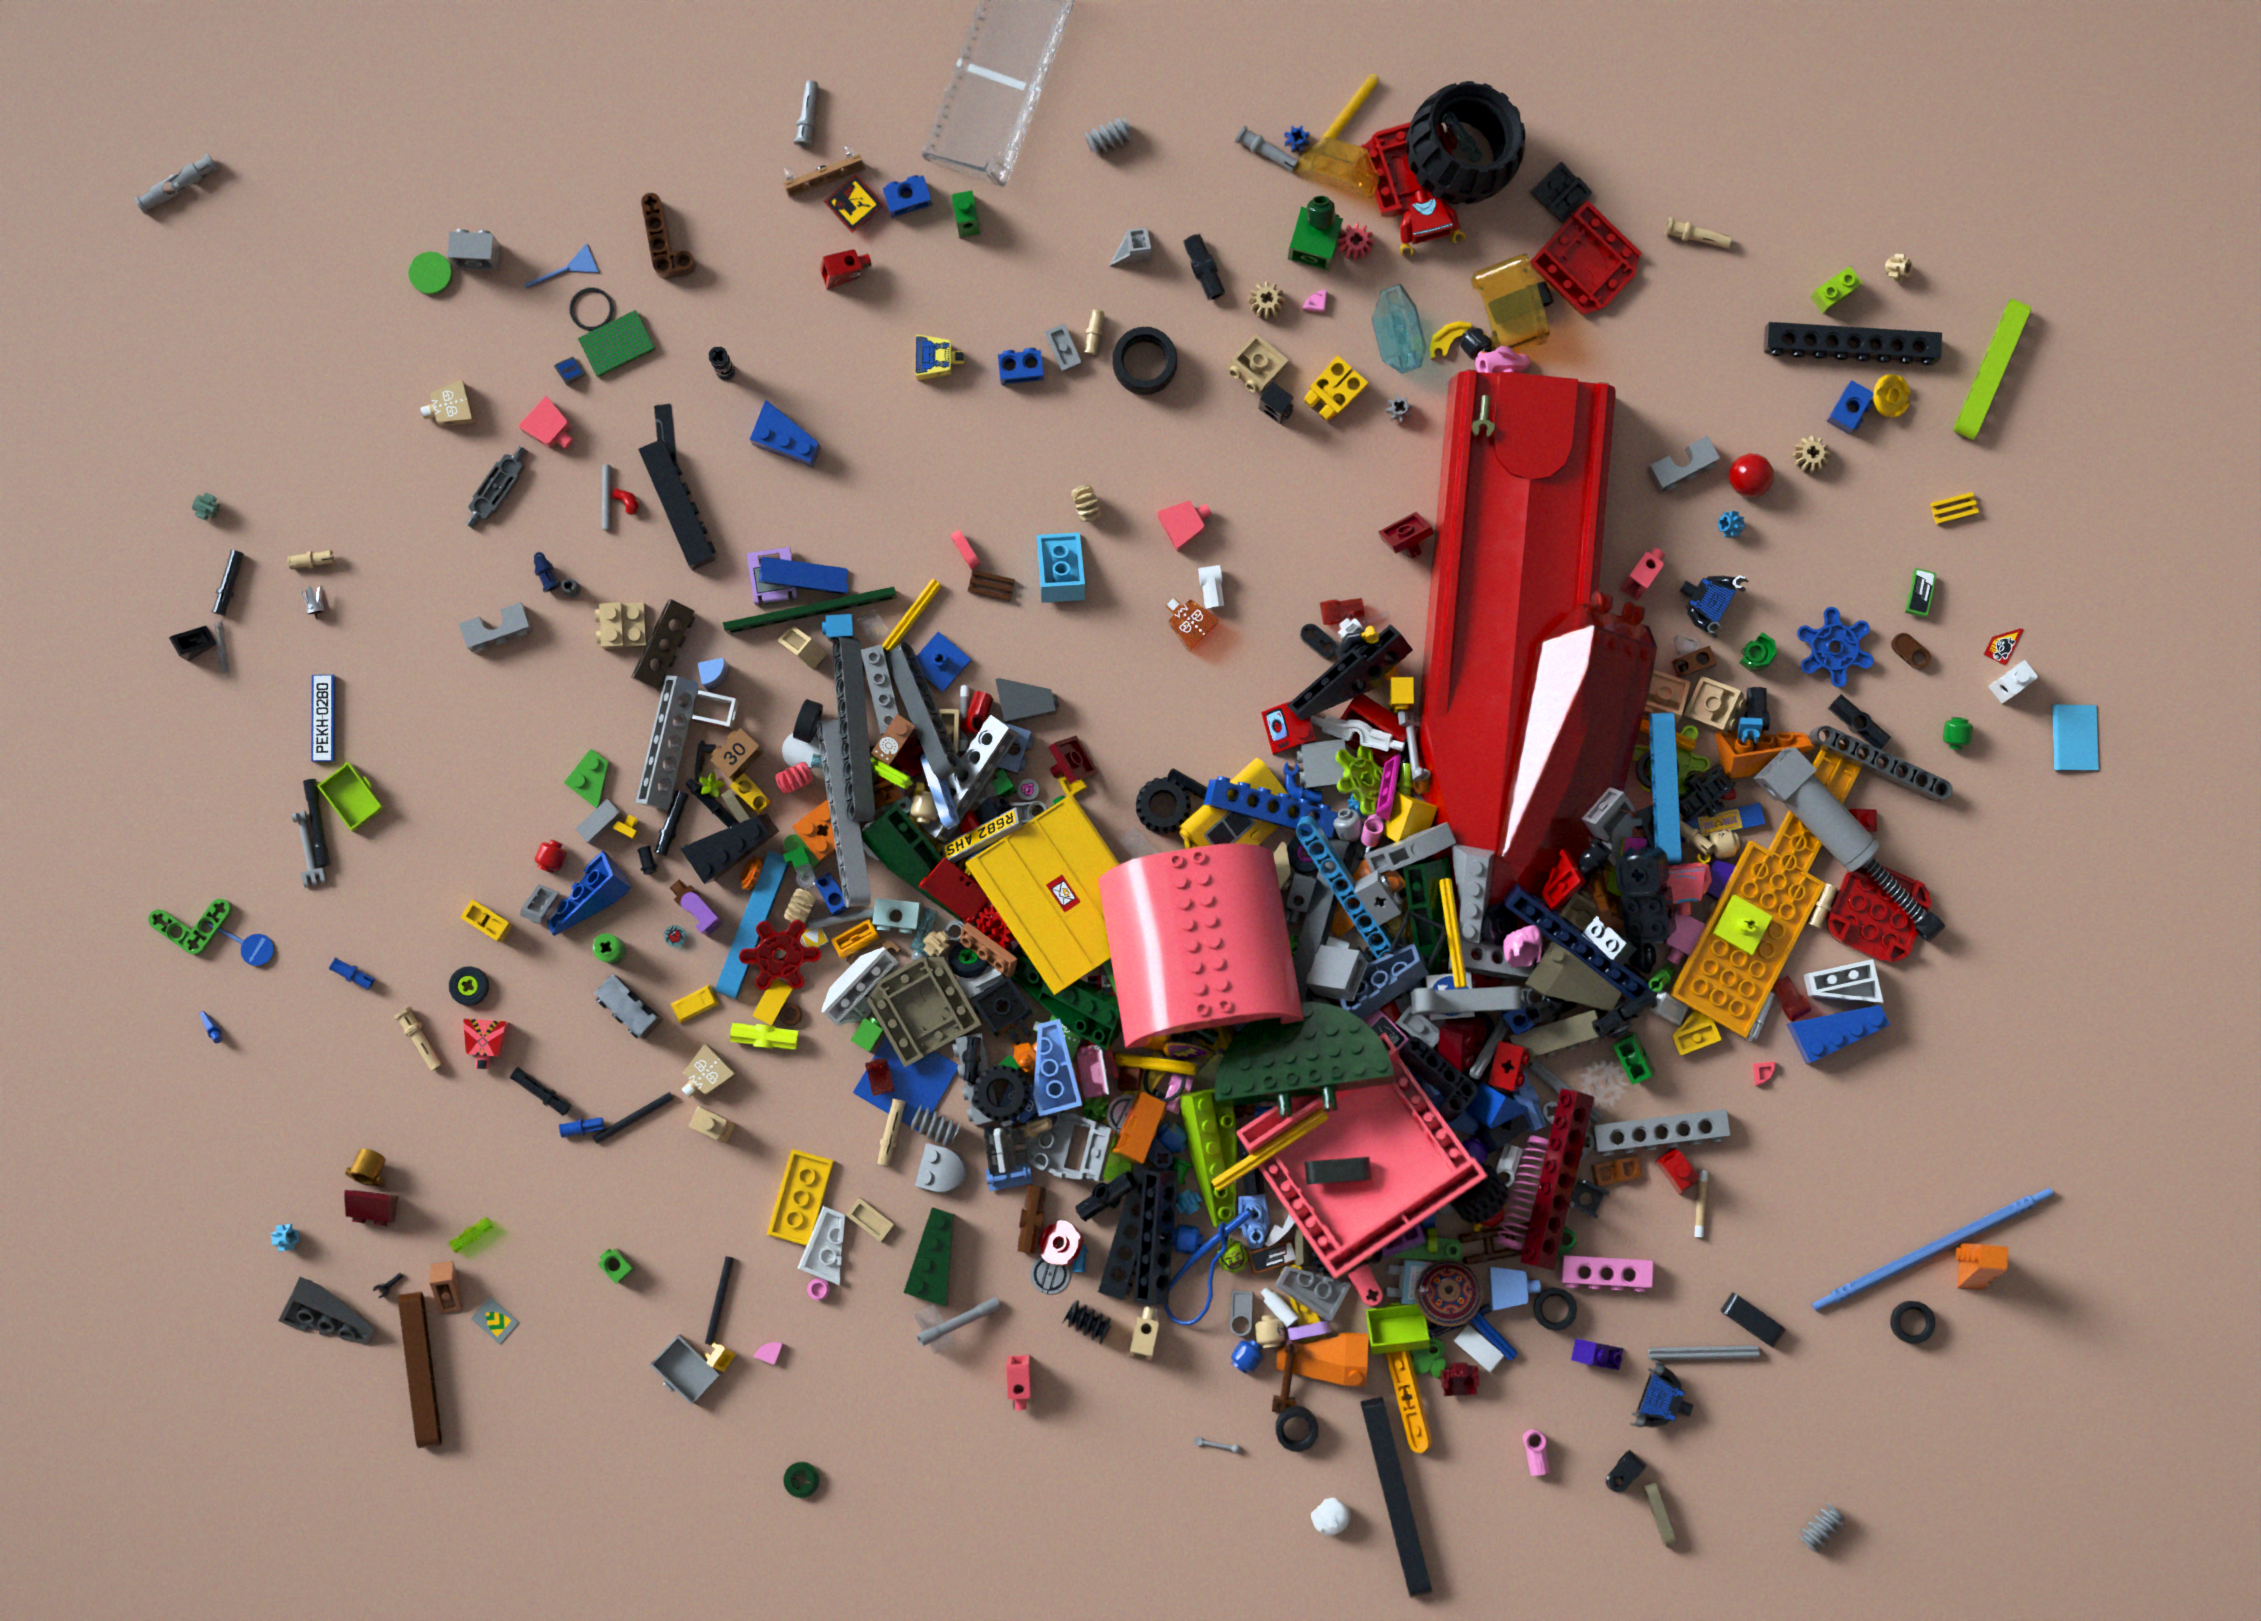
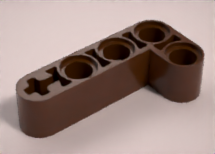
[641,193,696,279]

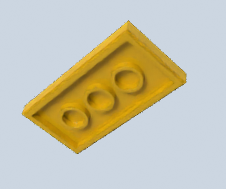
[767,1149,834,1246]

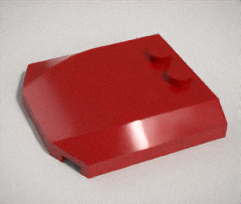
[1360,122,1453,217]
[1528,200,1642,315]

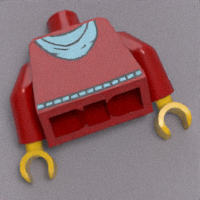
[1400,190,1466,256]

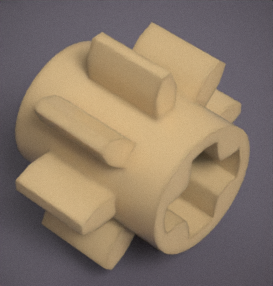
[1885,254,1912,282]
[923,930,950,957]

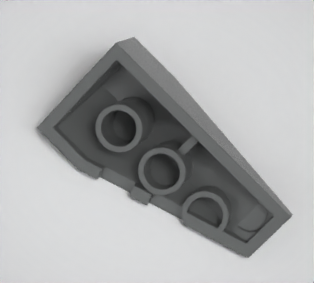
[278,1277,375,1344]

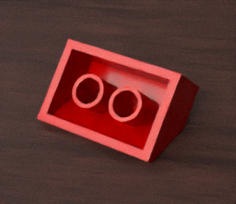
[1339,694,1407,767]

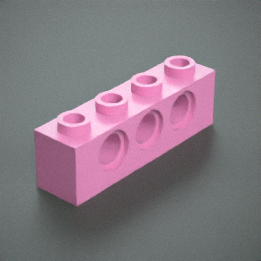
[1560,1255,1653,1292]

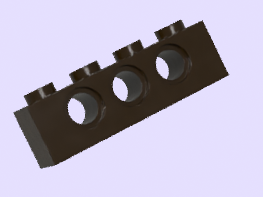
[630,599,695,689]

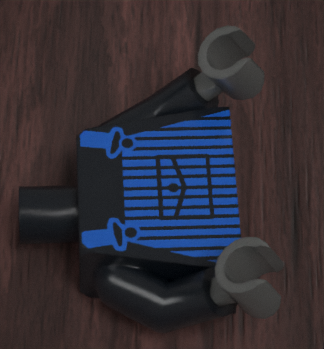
[1679,576,1749,638]
[1630,1359,1693,1428]

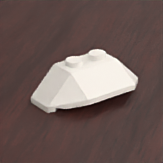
[821,947,899,1026]

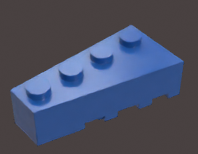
[1786,1005,1890,1064]

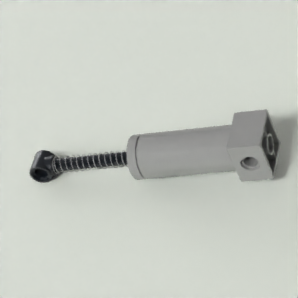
[1753,747,1946,943]

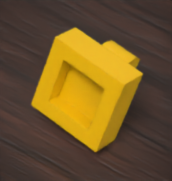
[613,815,639,841]
[705,1343,736,1373]

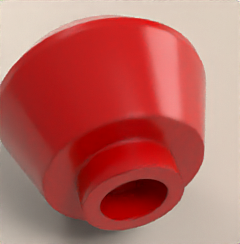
[960,811,982,835]

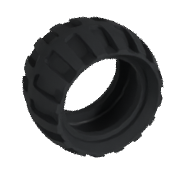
[1406,81,1526,205]

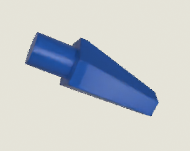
[199,1011,222,1043]

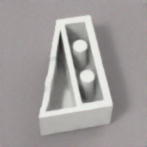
[1803,959,1883,1004]

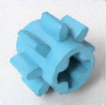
[271,1224,299,1252]

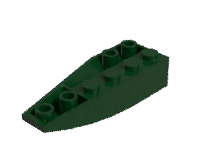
[1403,856,1456,988]

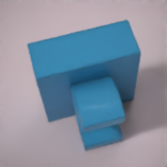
[1737,718,1763,743]

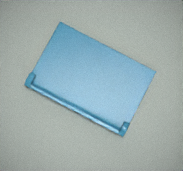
[2052,705,2099,771]

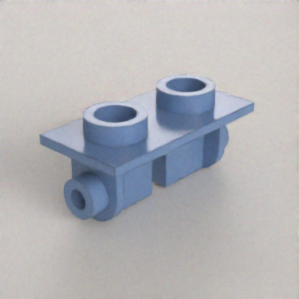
[986,1161,1033,1191]

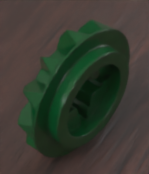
[783,1462,819,1498]

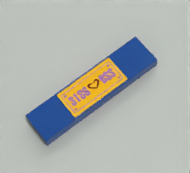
[1680,803,1765,843]

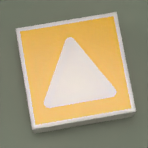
[801,927,829,948]

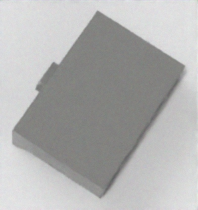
[650,1334,721,1405]

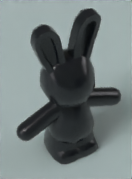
[1559,839,1611,909]

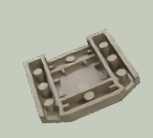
[867,956,982,1067]

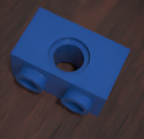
[882,175,932,218]
[1826,380,1874,434]

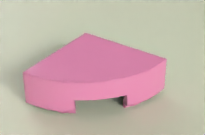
[1303,290,1327,313]
[754,1342,783,1365]

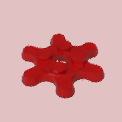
[739,920,822,990]

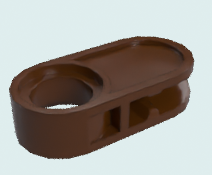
[1891,633,1931,669]

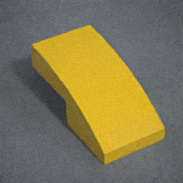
[752,979,793,1026]

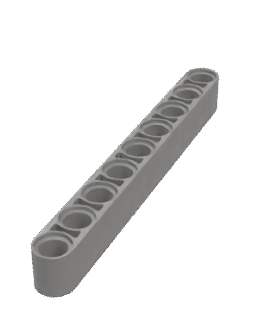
[817,720,871,907]

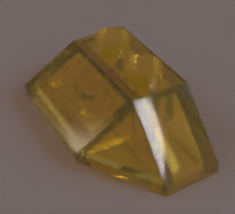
[1293,137,1380,199]

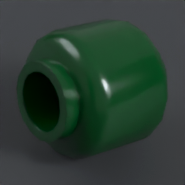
[1307,196,1335,230]

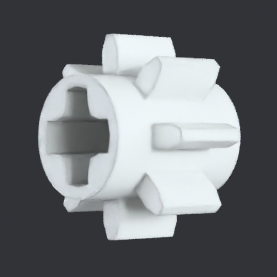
[1338,618,1365,639]

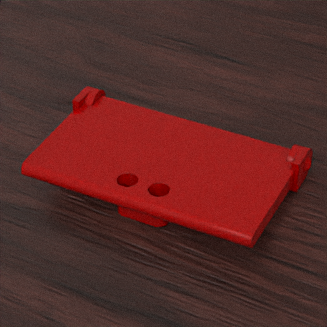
[918,857,989,924]

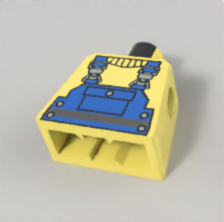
[916,335,964,380]

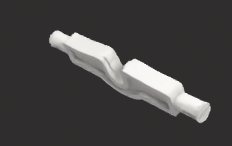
[1310,715,1405,752]

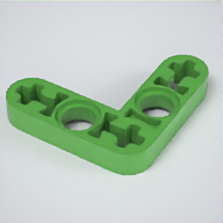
[148,899,232,955]

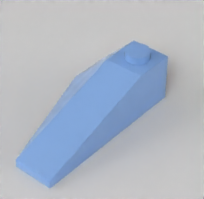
[1033,1019,1083,1117]

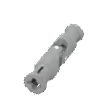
[134,153,218,214]

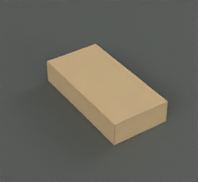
[846,1197,895,1242]

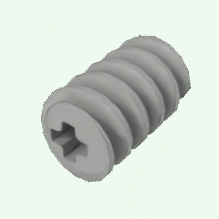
[1084,115,1132,156]
[911,1104,961,1147]
[1796,1503,1845,1554]

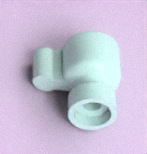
[881,797,912,817]

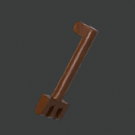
[1272,1340,1299,1413]

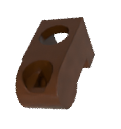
[1672,646,1717,678]

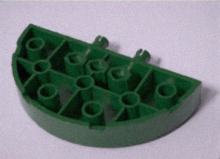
[1215,1002,1397,1118]

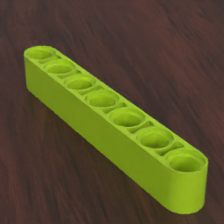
[1953,298,2032,440]

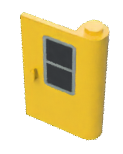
[1179,758,1295,847]

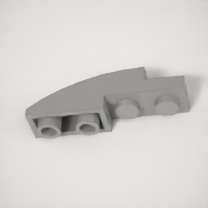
[1365,822,1457,873]

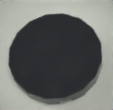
[1482,902,1518,947]

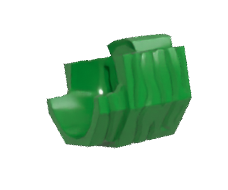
[1739,632,1777,671]

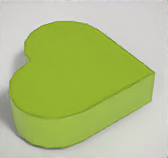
[1428,1227,1437,1254]

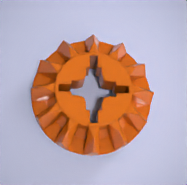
[740,856,763,890]

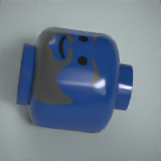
[1156,1121,1188,1154]

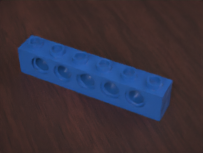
[1203,776,1338,838]

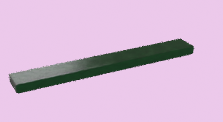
[723,586,897,634]

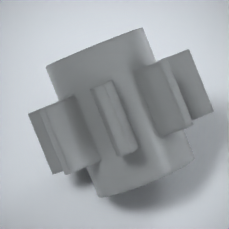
[1385,395,1413,423]

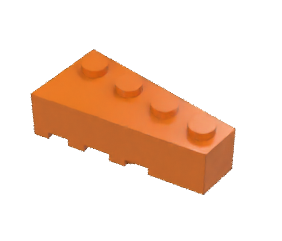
[1955,1243,2008,1290]

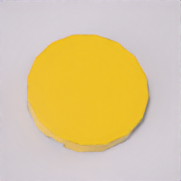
[1873,374,1910,417]

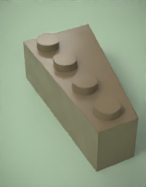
[1510,1009,1602,1063]

